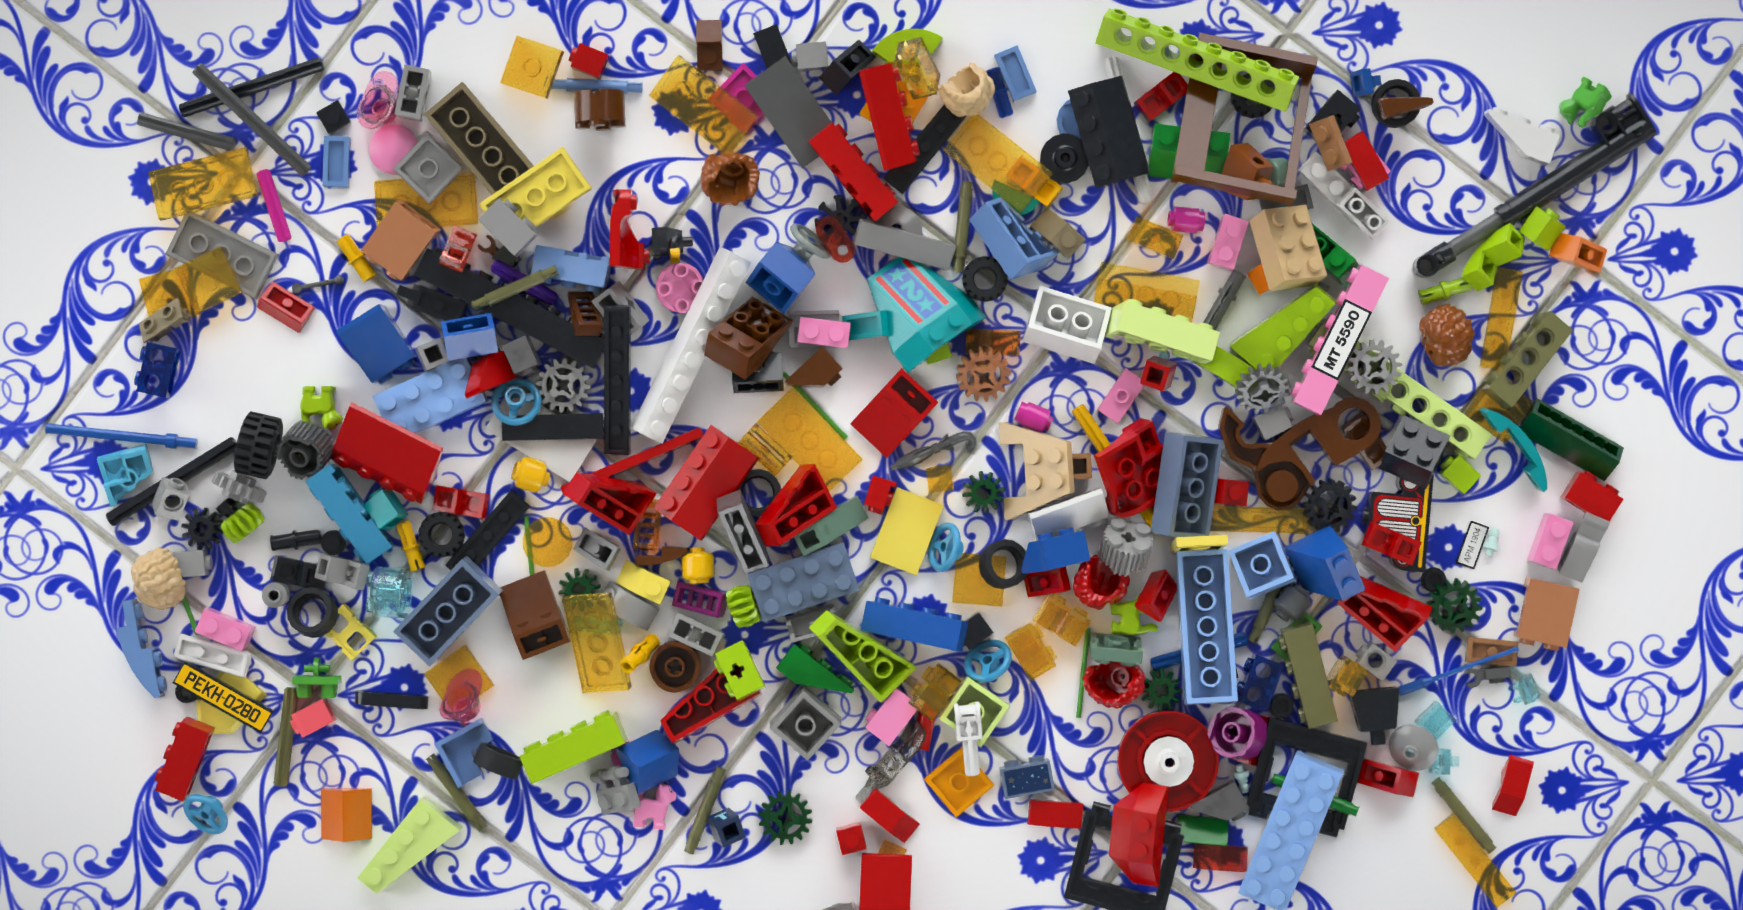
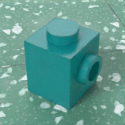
[363,489,409,530]

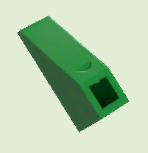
[1312,223,1359,288]
[776,643,854,693]

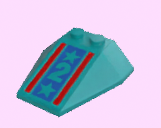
[867,257,986,373]

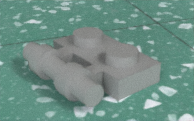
[590,766,641,815]

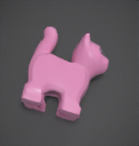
[633,783,676,830]

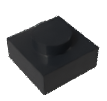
[316,100,352,135]

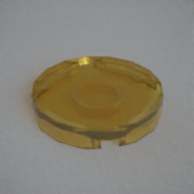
[523,517,572,567]

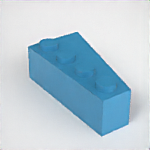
[305,464,395,564]

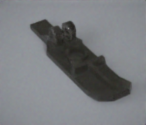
[855,721,926,805]

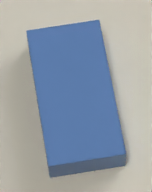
[994,45,1037,102]
[322,136,351,188]

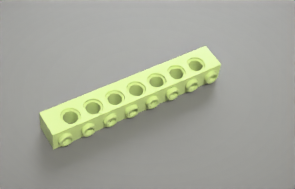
[1306,319,1492,460]

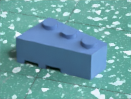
[531,245,611,293]

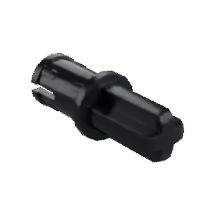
[270,530,322,551]

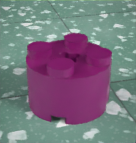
[1208,707,1267,760]

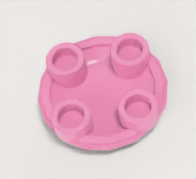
[368,124,418,175]
[655,262,703,313]

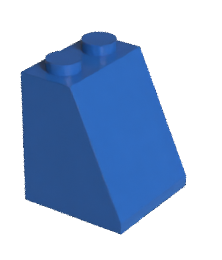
[336,304,417,385]
[1285,525,1366,601]

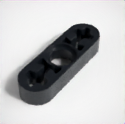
[355,690,429,709]

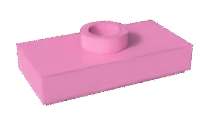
[1097,368,1144,424]

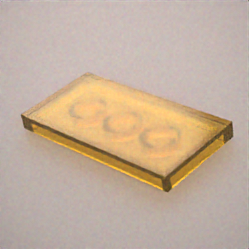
[649,55,759,154]
[943,114,1053,213]
[148,147,258,221]
[374,174,479,227]
[1093,262,1200,323]
[757,387,863,491]
[562,592,632,693]

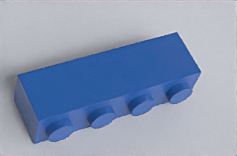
[860,597,969,651]

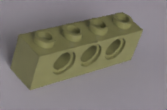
[1481,311,1573,409]

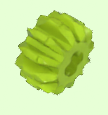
[220,502,265,543]
[726,585,761,628]

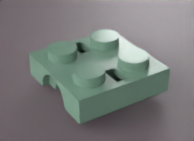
[1089,632,1143,666]

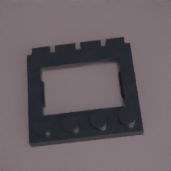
[1246,717,1368,838]
[1064,801,1185,910]

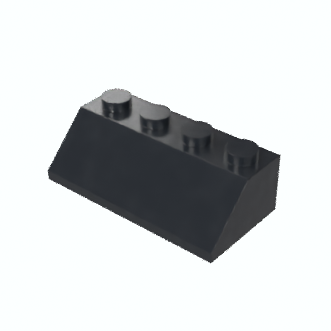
[1068,76,1150,188]

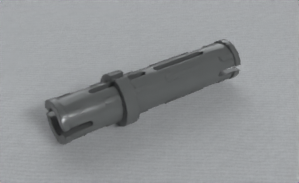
[1203,269,1247,331]

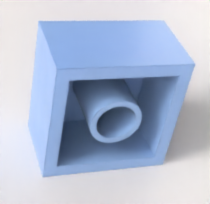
[1228,531,1297,600]

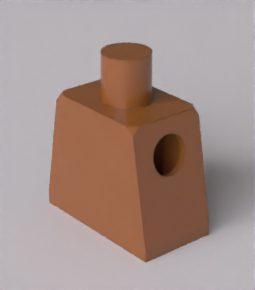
[1221,143,1277,200]

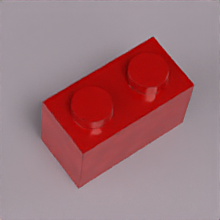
[1560,470,1624,522]

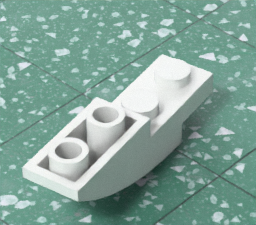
[1298,152,1390,240]

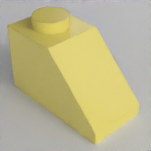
[616,560,672,605]

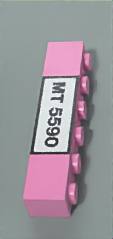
[1290,265,1389,415]

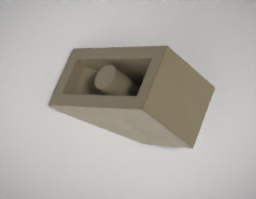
[1030,208,1086,260]

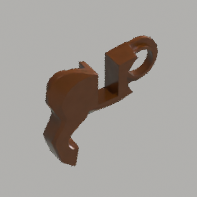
[1218,397,1381,511]

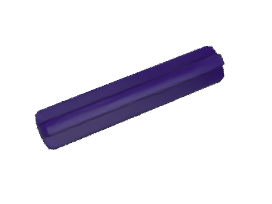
[490,259,558,305]

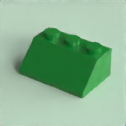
[1147,123,1231,179]

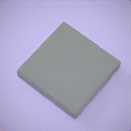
[393,133,465,204]

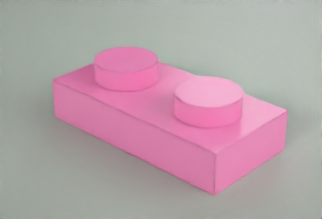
[797,317,851,348]

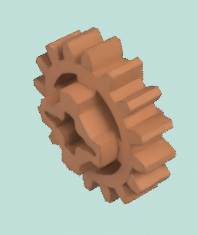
[956,347,1011,402]

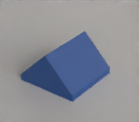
[615,730,679,794]

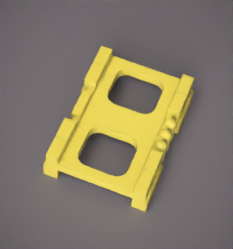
[326,603,377,661]

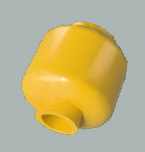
[511,457,550,493]
[681,547,715,584]

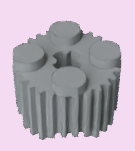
[1098,517,1153,577]

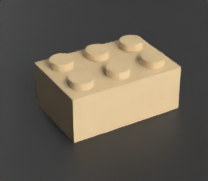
[1249,205,1327,291]

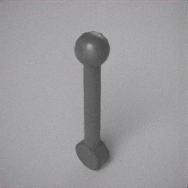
[292,275,344,293]

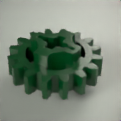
[1426,578,1483,634]
[758,790,813,845]

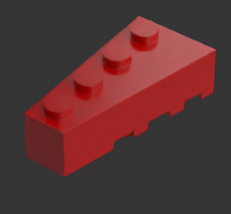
[807,122,898,221]
[660,665,763,744]

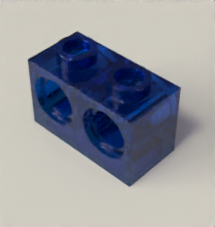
[134,342,181,398]
[1237,653,1284,712]

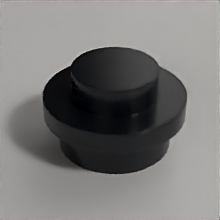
[215,498,239,518]
[321,530,347,555]
[1421,567,1446,592]
[1268,693,1293,718]

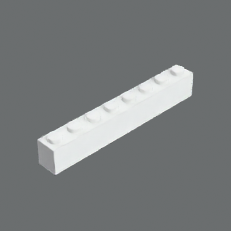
[631,247,752,444]

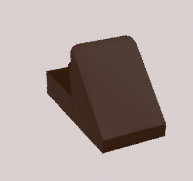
[696,20,723,71]

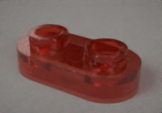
[816,216,855,263]

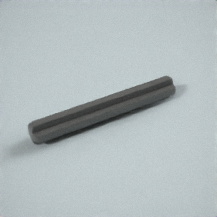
[137,112,236,151]

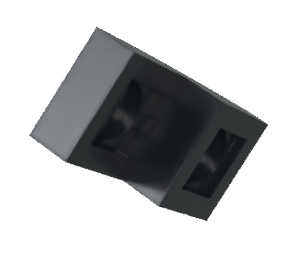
[270,555,326,591]

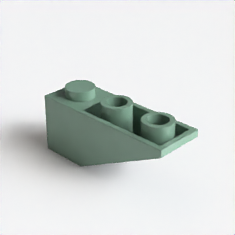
[794,495,869,556]

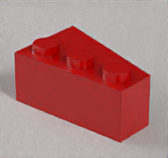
[754,464,837,547]
[563,472,657,536]
[1337,576,1433,652]

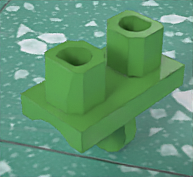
[292,657,342,698]

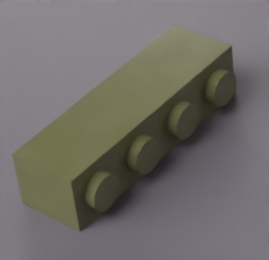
[1278,621,1338,729]

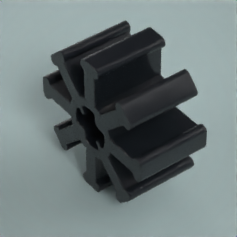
[814,195,865,247]

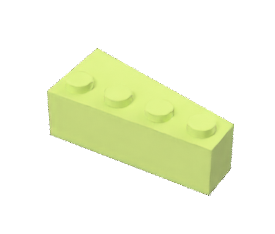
[1104,299,1220,364]
[357,796,463,894]

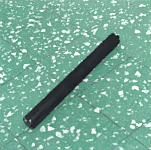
[179,57,324,117]
[106,437,237,526]

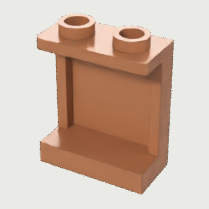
[361,200,441,281]
[1513,577,1580,651]

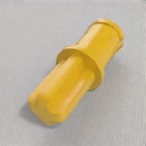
[337,234,377,283]
[396,521,426,572]

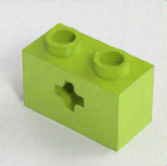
[713,640,766,700]

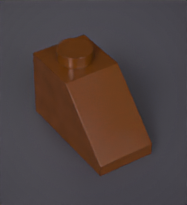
[784,346,843,388]

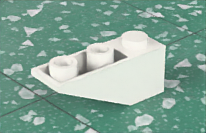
[1483,107,1560,166]

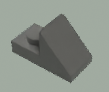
[573,527,621,571]

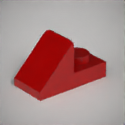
[1214,478,1249,507]
[1024,566,1071,598]

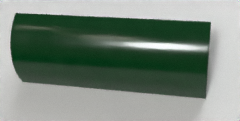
[1519,398,1624,482]

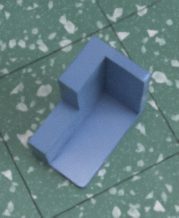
[434,717,493,788]

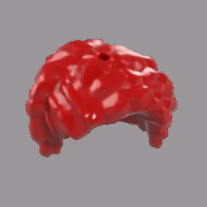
[1073,555,1130,610]
[1082,661,1145,709]

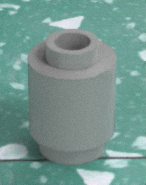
[262,582,291,608]

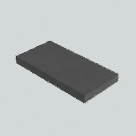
[744,56,831,168]

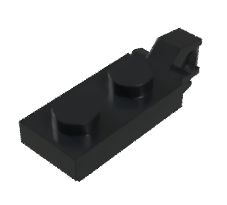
[396,284,468,321]

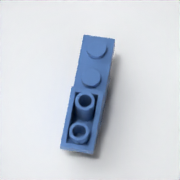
[116,599,167,698]

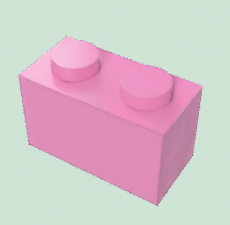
[1207,214,1249,271]
[1526,513,1574,570]
[195,607,256,651]
[864,687,920,746]

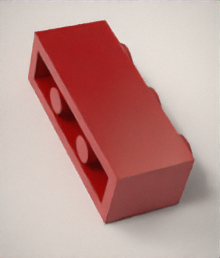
[154,716,215,802]

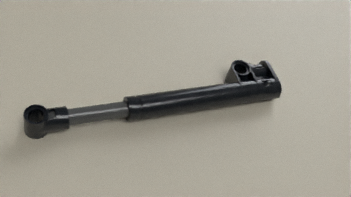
[1412,93,1657,278]

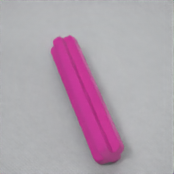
[256,169,292,242]

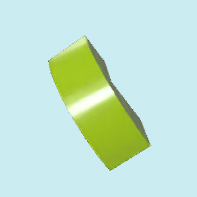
[872,29,943,65]
[1462,223,1525,292]
[1192,346,1255,389]

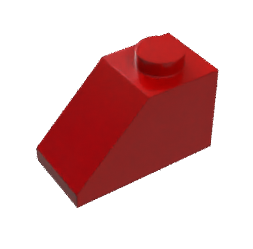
[465,350,517,399]
[1357,758,1419,797]

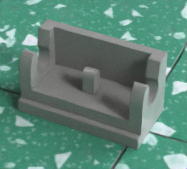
[785,604,837,643]

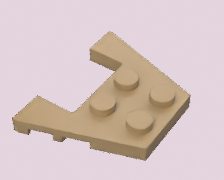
[998,422,1075,520]

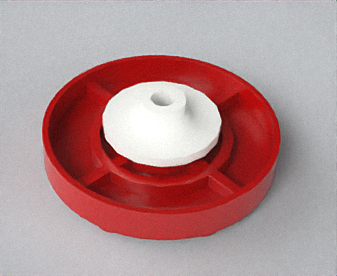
[1117,710,1219,812]

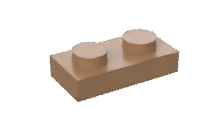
[1309,115,1352,171]
[1464,637,1519,667]

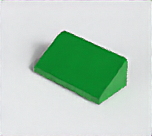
[1177,814,1228,846]

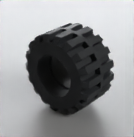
[234,411,283,480]

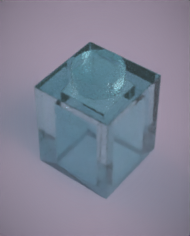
[1413,701,1457,740]

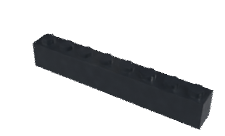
[413,247,604,369]

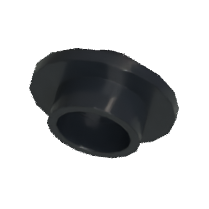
[1040,133,1089,184]

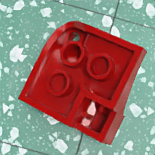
[610,189,650,270]
[1094,418,1163,518]

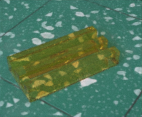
[738,423,793,476]

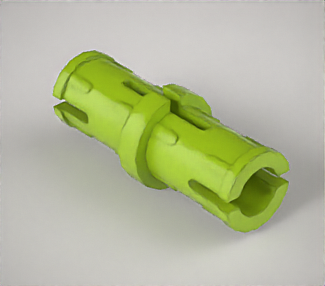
[1418,277,1472,306]

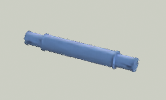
[551,78,643,94]

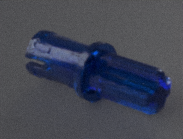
[986,67,1013,118]

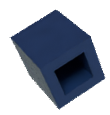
[706,808,746,848]

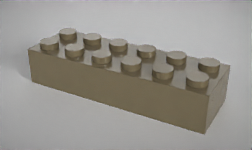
[424,82,534,195]

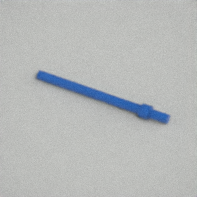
[45,423,198,449]

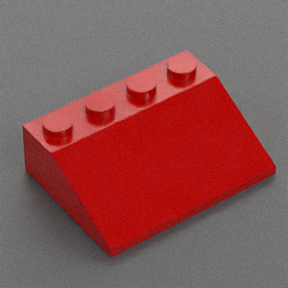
[331,402,443,504]

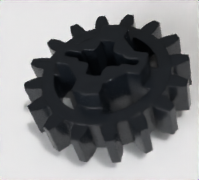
[1301,478,1357,532]

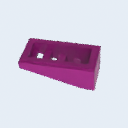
[672,581,727,618]

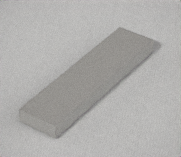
[853,218,956,270]

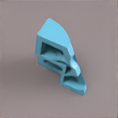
[97,443,153,507]

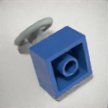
[745,223,832,314]

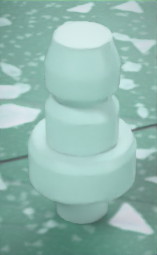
[1483,528,1500,557]
[1233,764,1249,793]

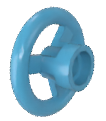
[491,378,542,426]
[928,522,964,572]
[964,639,1012,683]
[183,794,228,834]

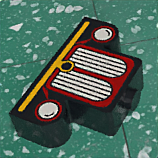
[1361,475,1434,573]

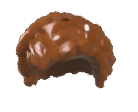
[700,152,760,206]
[1419,304,1475,367]

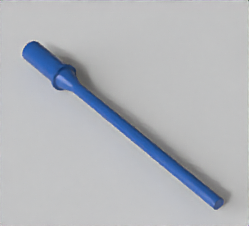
[1398,646,1519,696]

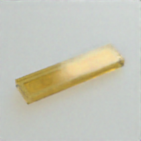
[1479,267,1523,370]
[1210,506,1309,534]
[1433,813,1517,908]

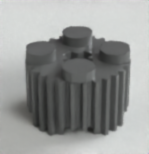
[275,420,334,480]

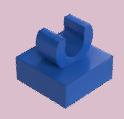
[1350,68,1382,98]

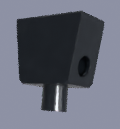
[1348,686,1399,745]

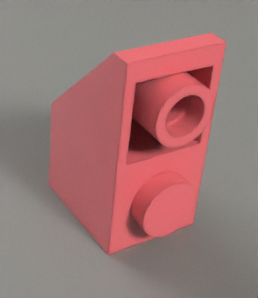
[290,698,337,738]

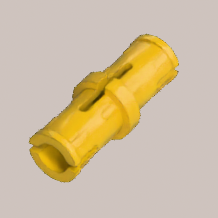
[620,634,660,674]

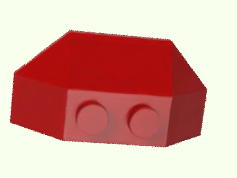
[1109,783,1169,887]

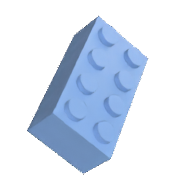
[372,357,489,434]

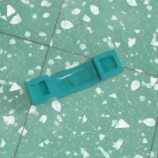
[1479,407,1548,492]

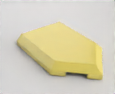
[196,671,267,734]

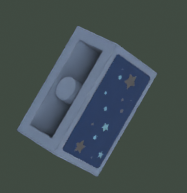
[999,755,1055,799]

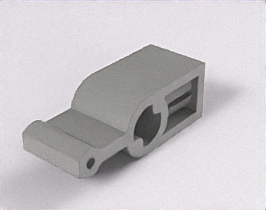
[1557,512,1610,583]

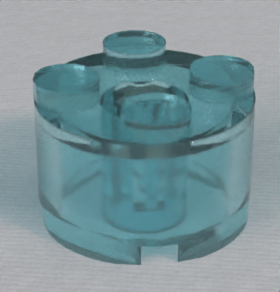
[366,566,412,618]

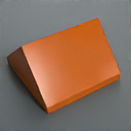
[321,788,372,842]

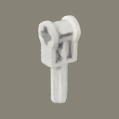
[954,701,983,776]

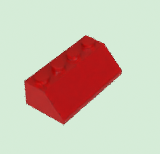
[859,62,920,171]
[653,425,759,541]

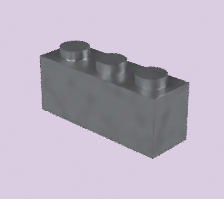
[716,490,769,575]

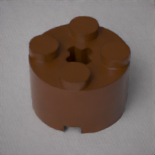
[574,89,626,131]
[649,640,701,693]

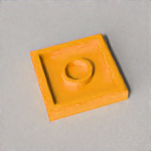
[924,747,995,818]

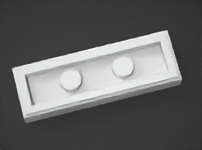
[173,633,253,678]

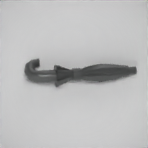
[890,431,977,471]

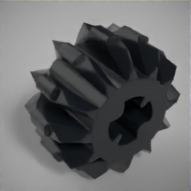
[181,507,224,550]

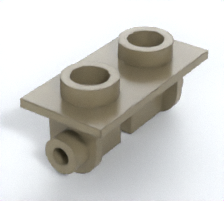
[139,297,191,343]

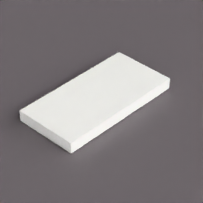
[485,386,597,482]

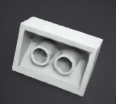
[1022,286,1112,364]
[1027,488,1110,540]

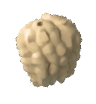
[938,63,995,117]
[130,547,186,610]

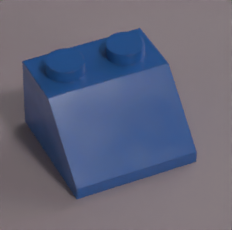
[1021,527,1090,574]

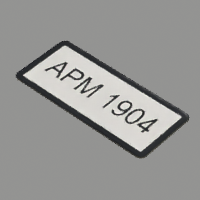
[1456,521,1489,569]

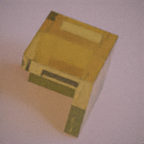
[925,465,954,493]

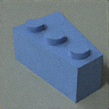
[969,197,1059,280]

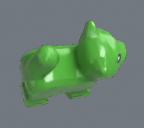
[1559,76,1612,128]

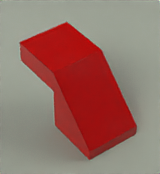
[1492,755,1534,816]
[859,788,920,843]

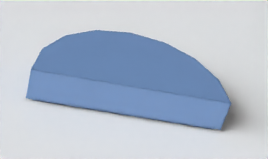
[1056,99,1082,140]

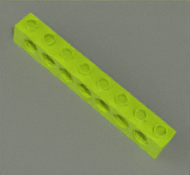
[1095,8,1299,112]

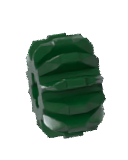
[962,471,1005,514]
[558,568,601,611]
[1141,668,1183,711]

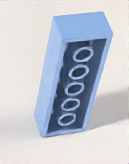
[1175,549,1238,705]
[1238,750,1344,910]

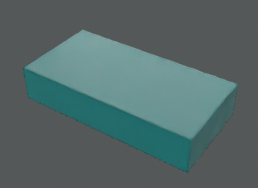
[842,310,889,341]

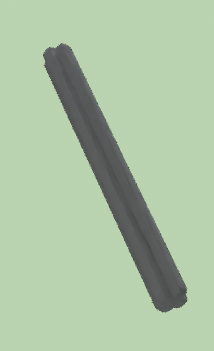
[192,64,311,176]

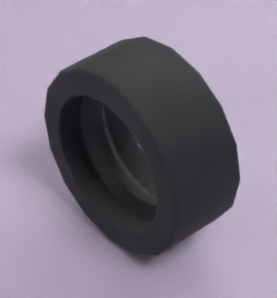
[1371,79,1420,128]
[737,469,781,517]
[979,539,1028,589]
[287,587,338,638]
[473,743,523,779]

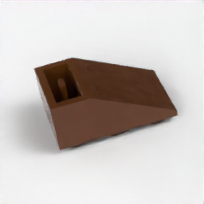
[704,296,793,379]
[500,570,572,660]

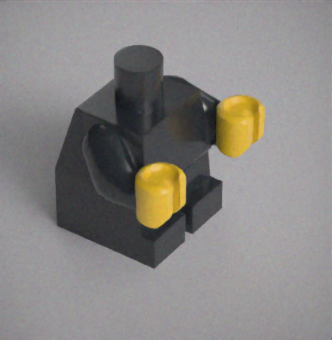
[651,227,693,264]

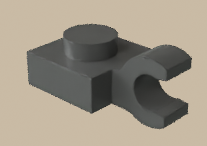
[1465,666,1511,688]

